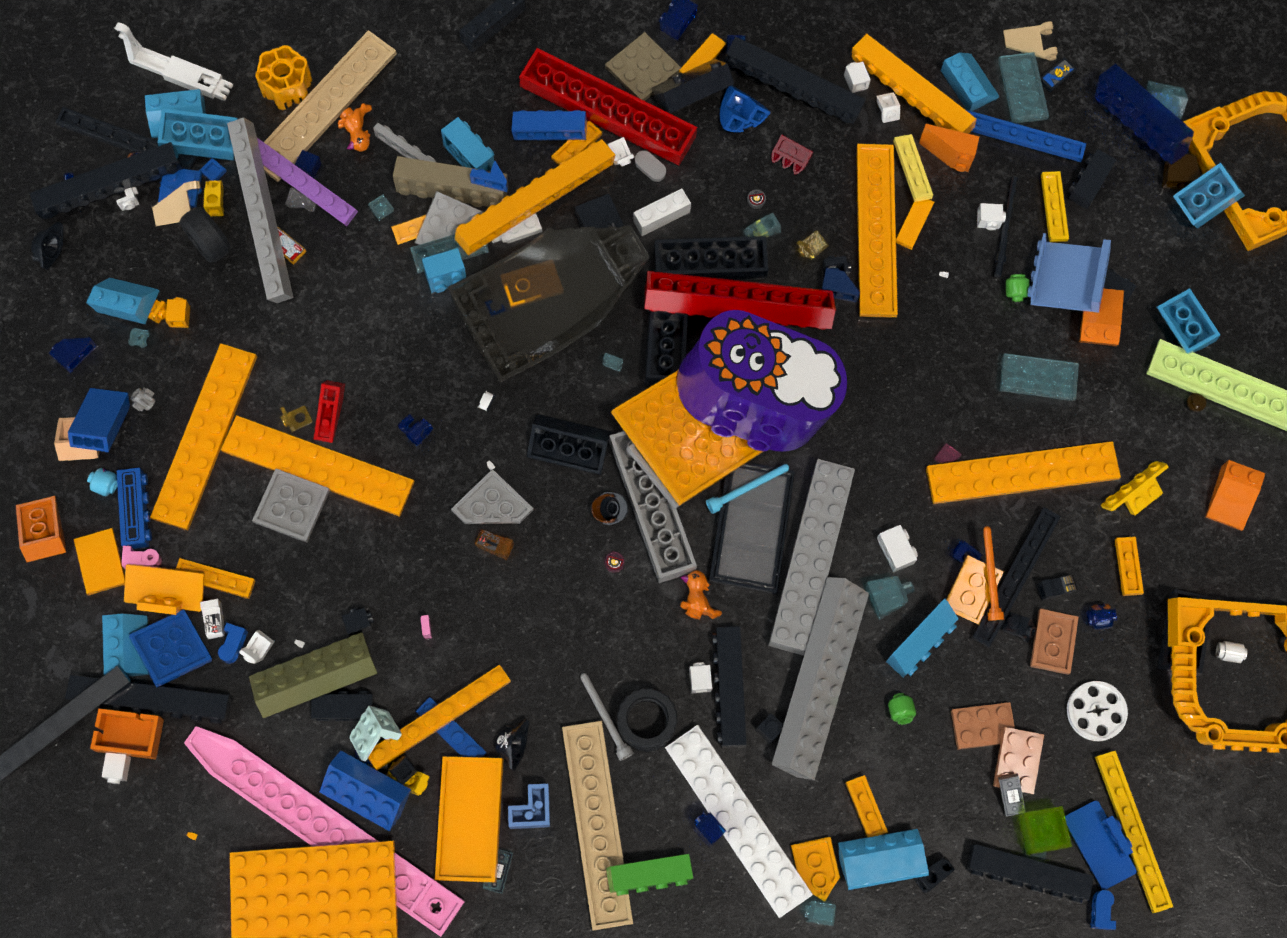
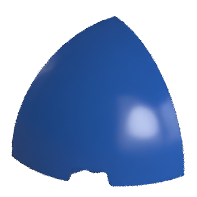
[720,85,771,132]

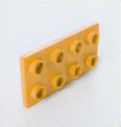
[124,564,205,615]

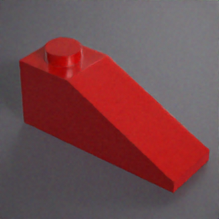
[314,380,345,443]

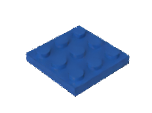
[129,610,212,688]

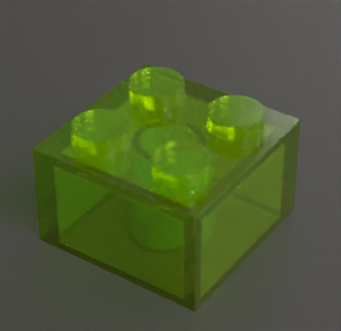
[1018,806,1072,856]

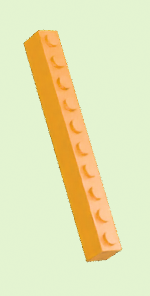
[455,139,615,255]

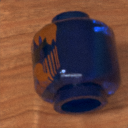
[1087,603,1117,630]

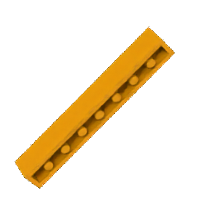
[852,34,976,134]

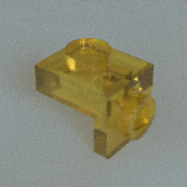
[797,230,829,259]

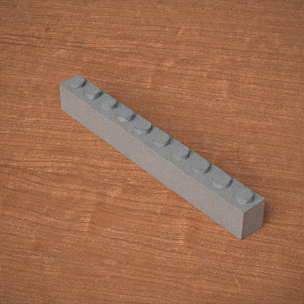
[227,117,294,303]

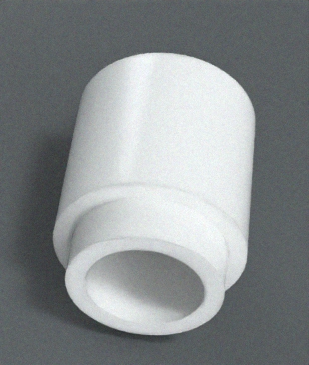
[1216,641,1247,663]

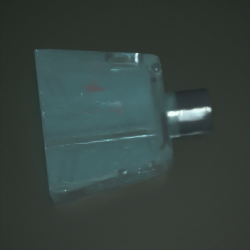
[865,576,915,620]

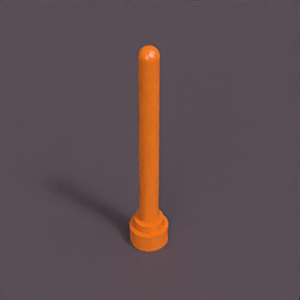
[983,526,1004,621]

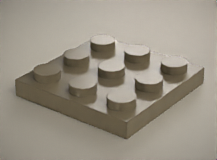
[605,32,681,101]

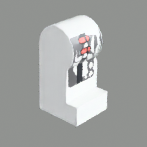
[200,599,225,639]

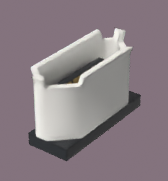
[478,391,496,412]

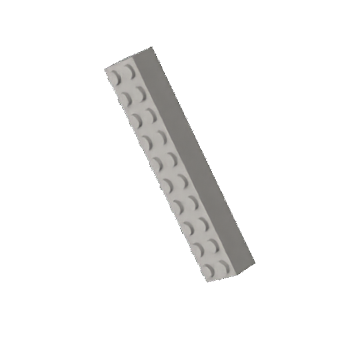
[768,459,855,656]
[772,577,869,780]

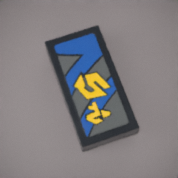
[1038,57,1077,93]

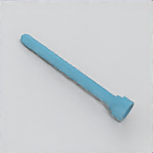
[706,464,789,514]

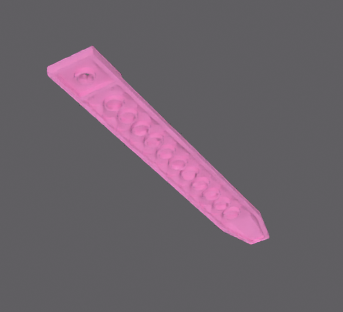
[184,726,465,937]

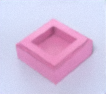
[421,615,432,639]

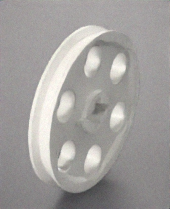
[1067,681,1128,741]

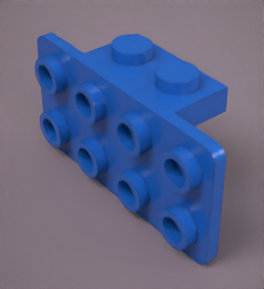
[1063,801,1137,890]

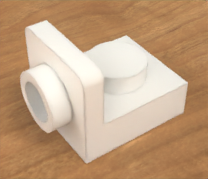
[876,92,900,123]

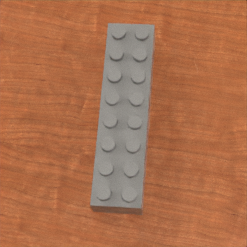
[609,431,697,583]

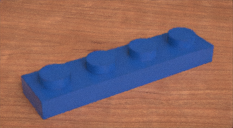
[416,697,487,758]

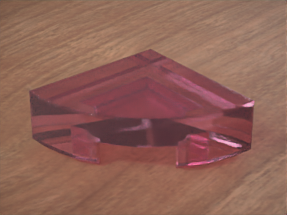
[934,443,962,463]

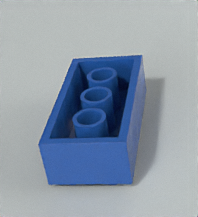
[319,751,411,831]

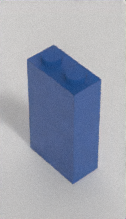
[68,388,130,452]

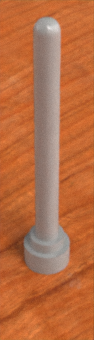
[580,673,634,761]

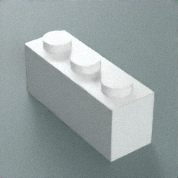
[633,189,691,236]

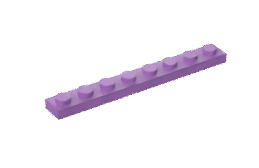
[257,138,358,226]

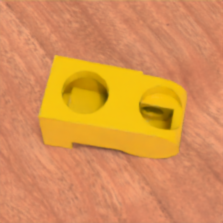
[204,180,224,217]

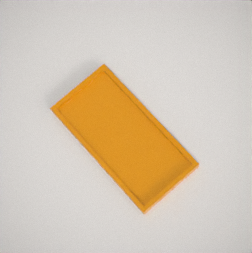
[435,757,503,883]

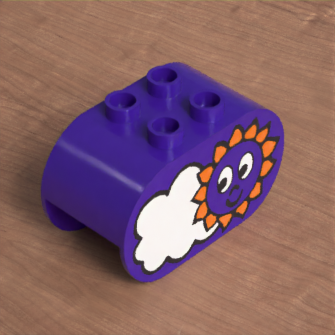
[677,310,847,452]

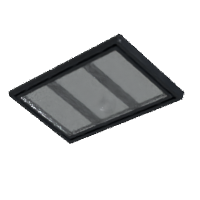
[708,462,795,594]

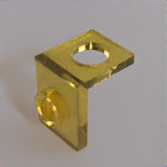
[280,406,313,432]

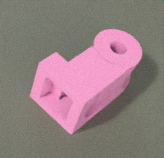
[122,546,162,569]

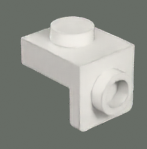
[607,137,634,167]
[117,187,139,211]
[239,630,274,664]

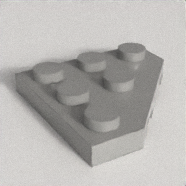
[415,191,484,250]
[451,469,533,524]

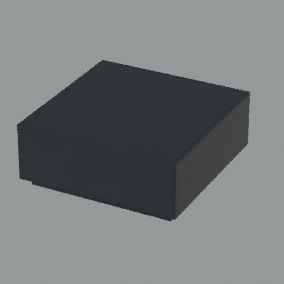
[388,756,417,785]

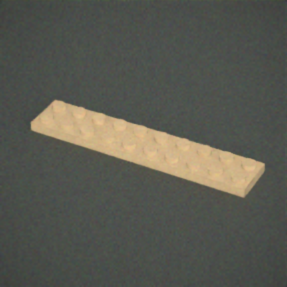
[263,30,397,182]
[562,721,633,931]

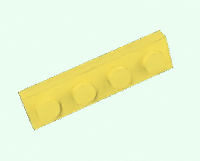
[893,134,933,202]

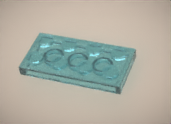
[998,52,1049,123]
[1000,353,1079,401]

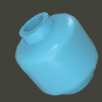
[87,468,117,496]

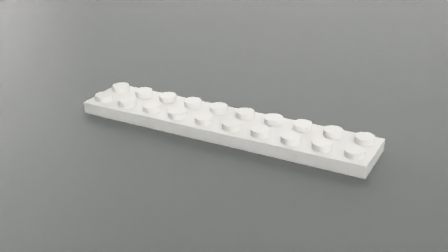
[665,725,813,918]

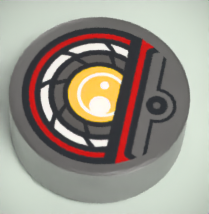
[747,190,766,209]

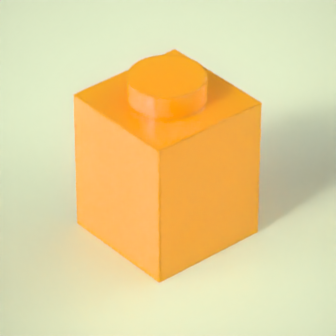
[166,297,190,328]

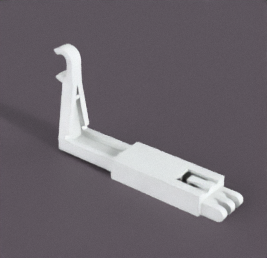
[114,22,233,101]

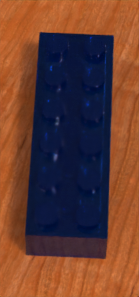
[1095,64,1194,165]

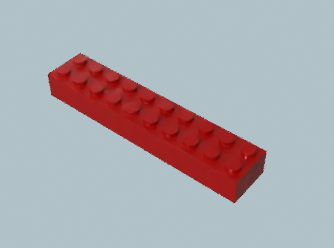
[519,48,697,166]
[644,271,836,330]

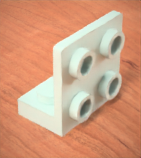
[350,706,402,761]

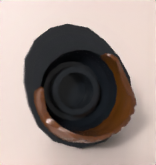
[592,492,628,525]

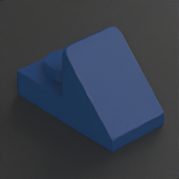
[470,161,508,192]

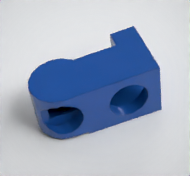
[218,623,248,664]
[1091,890,1116,930]

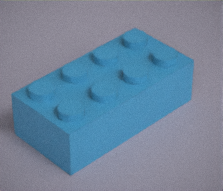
[158,108,237,160]

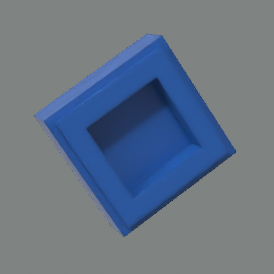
[199,158,227,181]

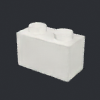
[877,525,918,573]

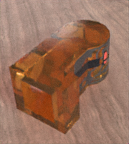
[475,530,514,560]

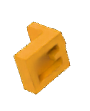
[148,300,167,324]

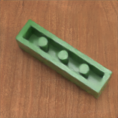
[606,854,693,896]

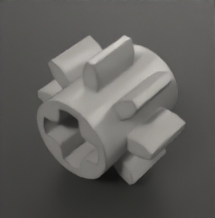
[131,387,155,411]

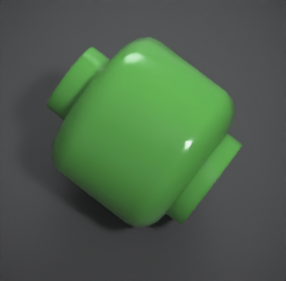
[1006,274,1030,302]
[888,693,916,725]

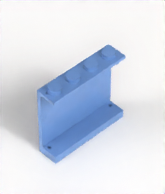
[1028,233,1111,313]

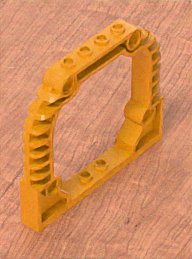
[1177,91,1287,251]
[1168,597,1287,753]

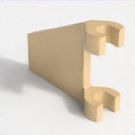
[1003,21,1058,60]
[152,181,201,226]

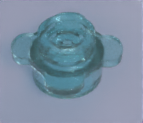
[128,328,150,348]

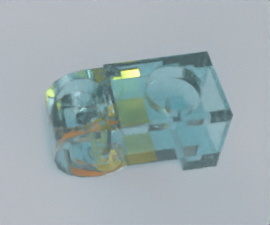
[744,213,781,238]

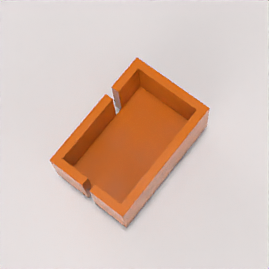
[90,708,164,759]

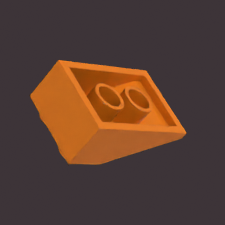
[919,124,980,172]
[1079,289,1124,346]
[1206,460,1265,531]
[16,496,66,562]

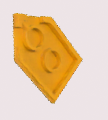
[791,837,840,902]

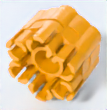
[255,45,312,110]

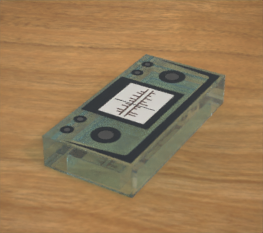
[482,849,513,894]

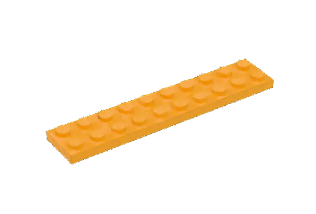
[856,144,898,317]
[150,343,257,531]
[221,415,414,517]
[926,441,1121,504]

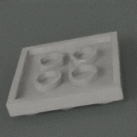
[252,469,330,543]

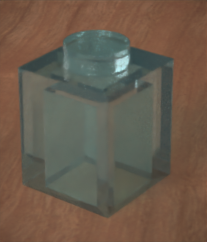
[804,901,836,926]

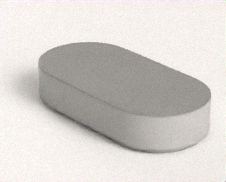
[635,151,666,182]

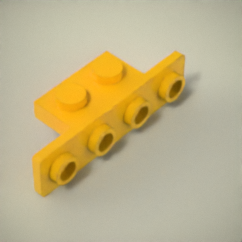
[1101,461,1168,515]

